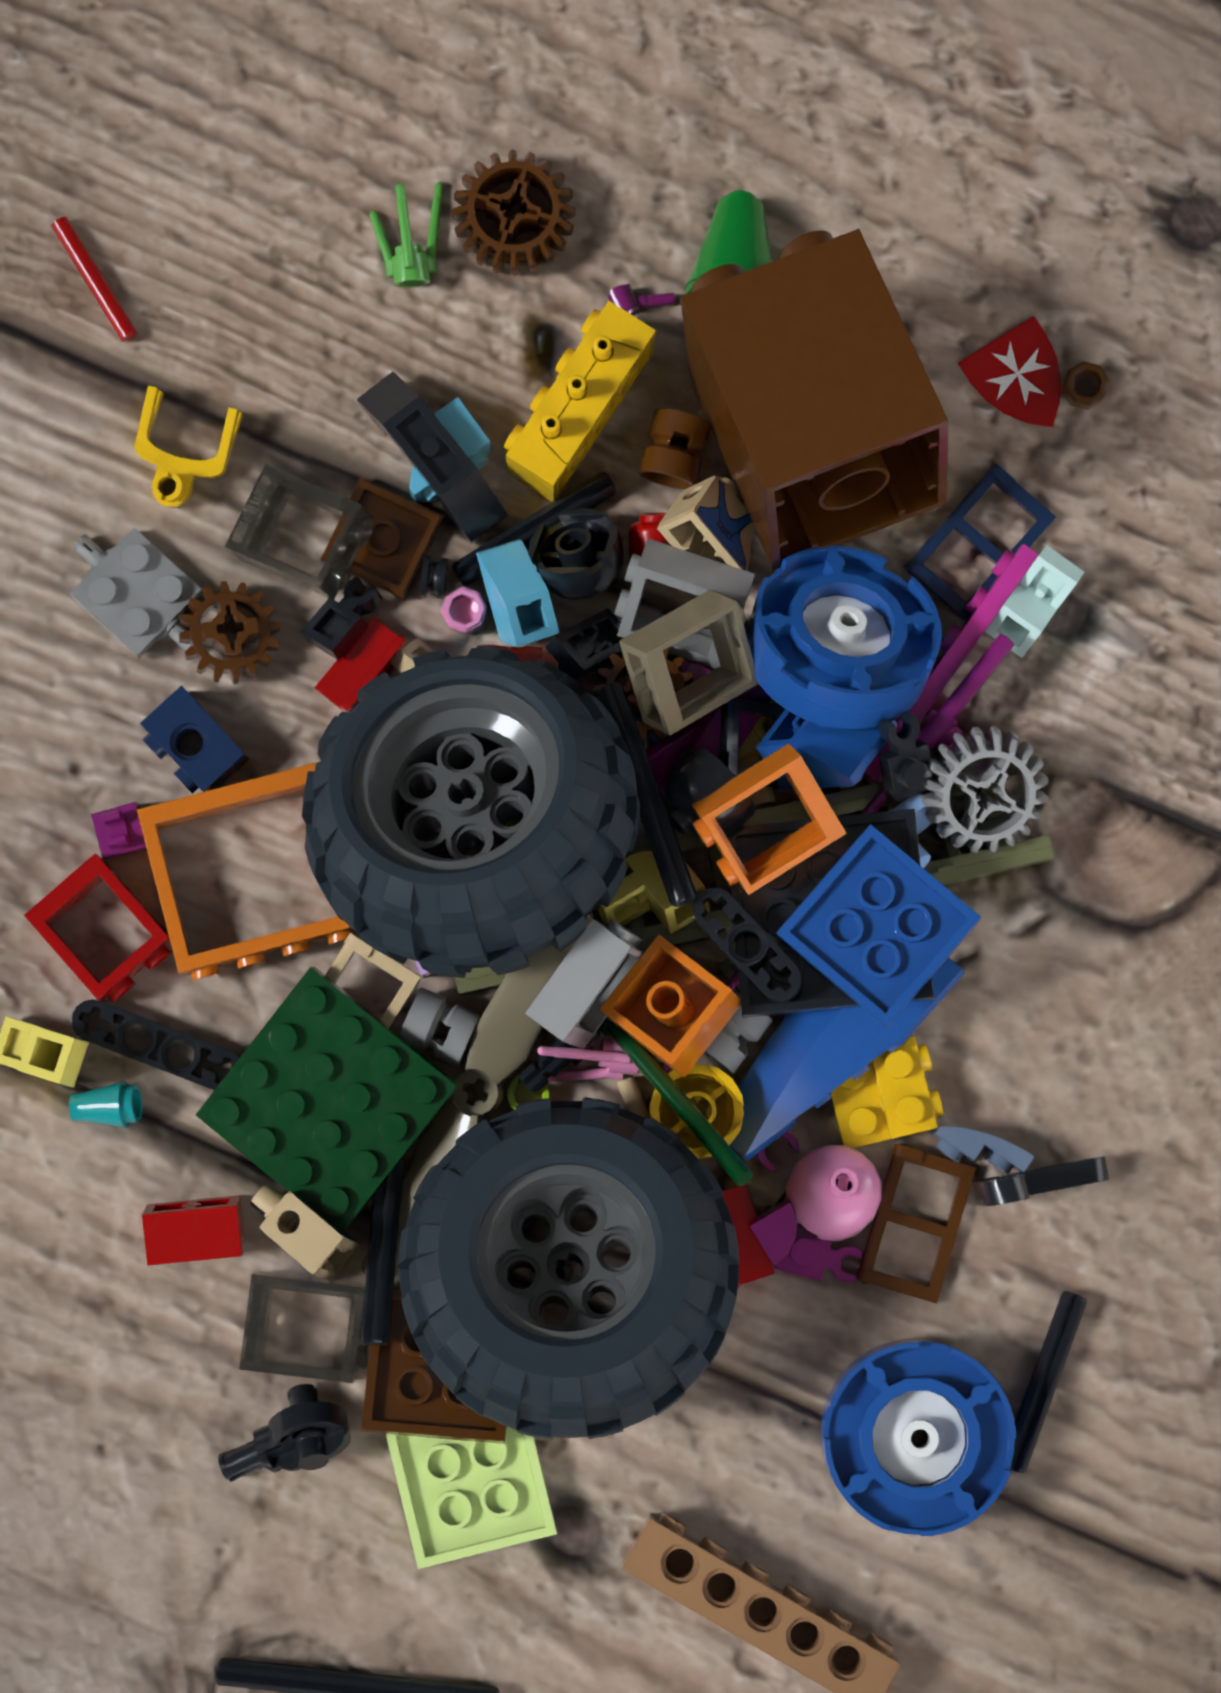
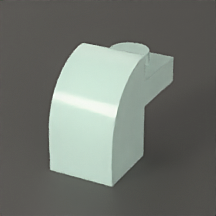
[984,545,1084,658]

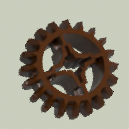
[452,149,576,276]

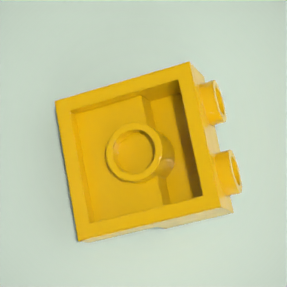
[830,1036,944,1148]

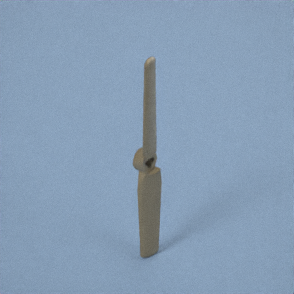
[361,912,593,1288]

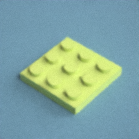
[386,1426,557,1569]

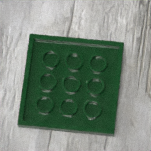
[196,967,460,1233]

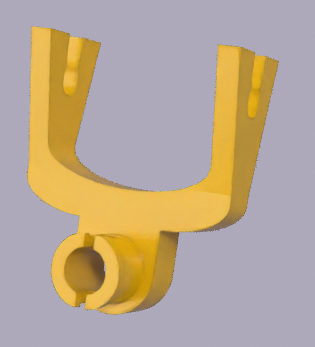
[134,385,243,508]

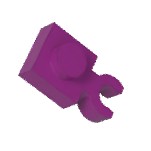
[774,1225,863,1282]

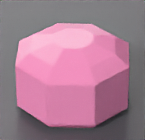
[441,587,487,635]

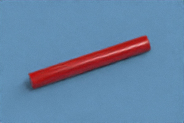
[51,217,137,342]

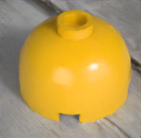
[649,1064,744,1159]

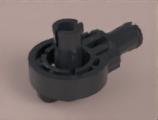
[218,1384,351,1482]

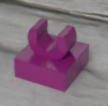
[91,802,147,860]

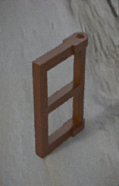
[856,1143,976,1304]

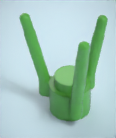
[370,182,444,288]

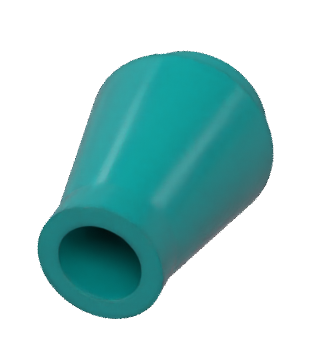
[69,1081,143,1128]

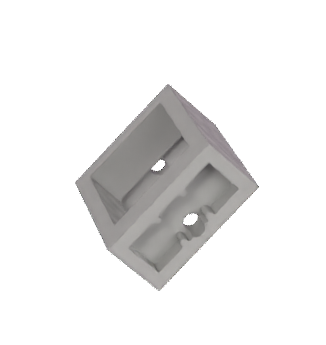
[614,538,755,669]
[525,919,644,1049]

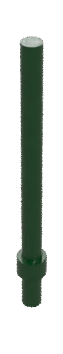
[599,1017,753,1186]

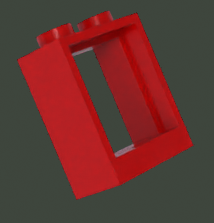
[24,853,171,1002]

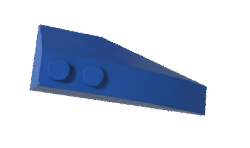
[730,957,965,1161]

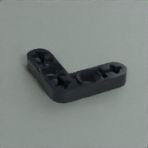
[971,1156,1109,1206]

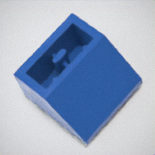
[756,709,898,791]

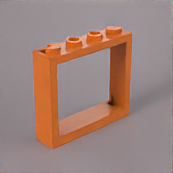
[137,762,355,981]

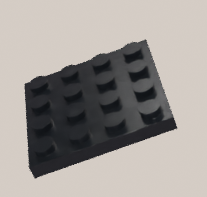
[726,809,934,1018]

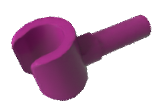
[607,284,675,314]

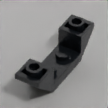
[357,371,508,544]

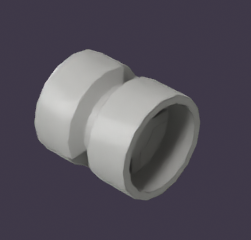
[399,987,482,1069]
[704,990,773,1074]

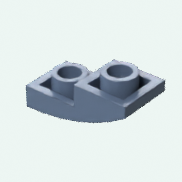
[931,1126,1035,1174]

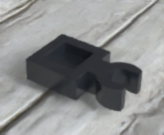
[300,577,383,661]
[878,711,934,802]

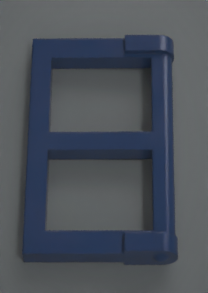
[903,463,1056,621]

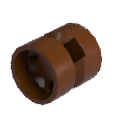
[638,408,712,489]

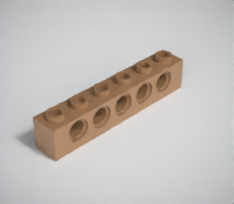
[621,1512,901,1693]

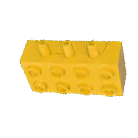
[504,300,656,502]

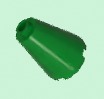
[684,190,772,295]

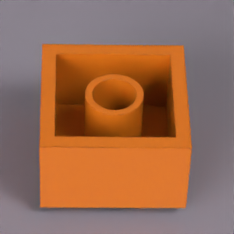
[599,935,741,1078]

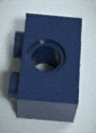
[140,685,249,794]

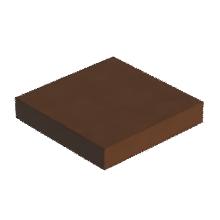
[320,477,444,601]

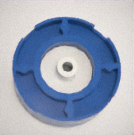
[746,546,942,730]
[820,1339,1016,1536]

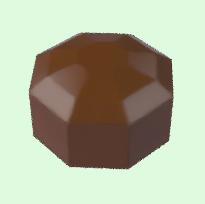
[1062,361,1110,410]

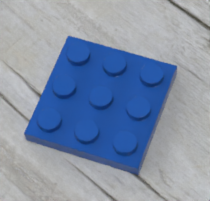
[776,824,981,1029]

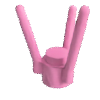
[537,1031,638,1083]

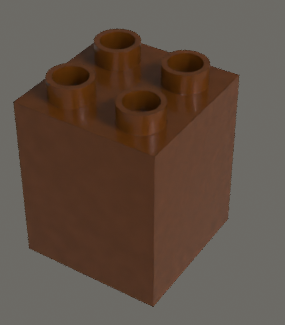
[680,229,948,570]

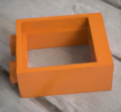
[691,743,847,895]

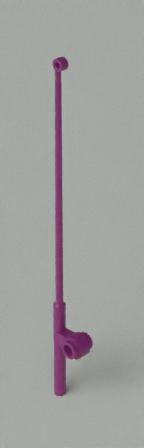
[660,633,1015,1073]

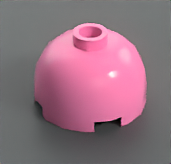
[786,1145,882,1241]

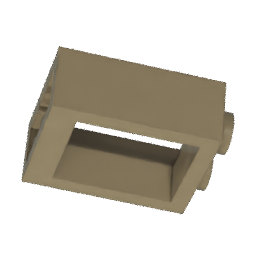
[619,590,759,735]

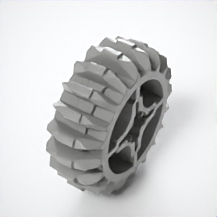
[921,726,1049,853]

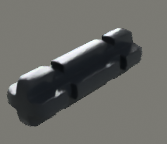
[519,1029,601,1093]

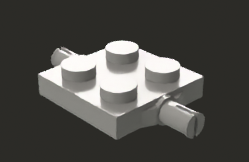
[70,528,202,659]

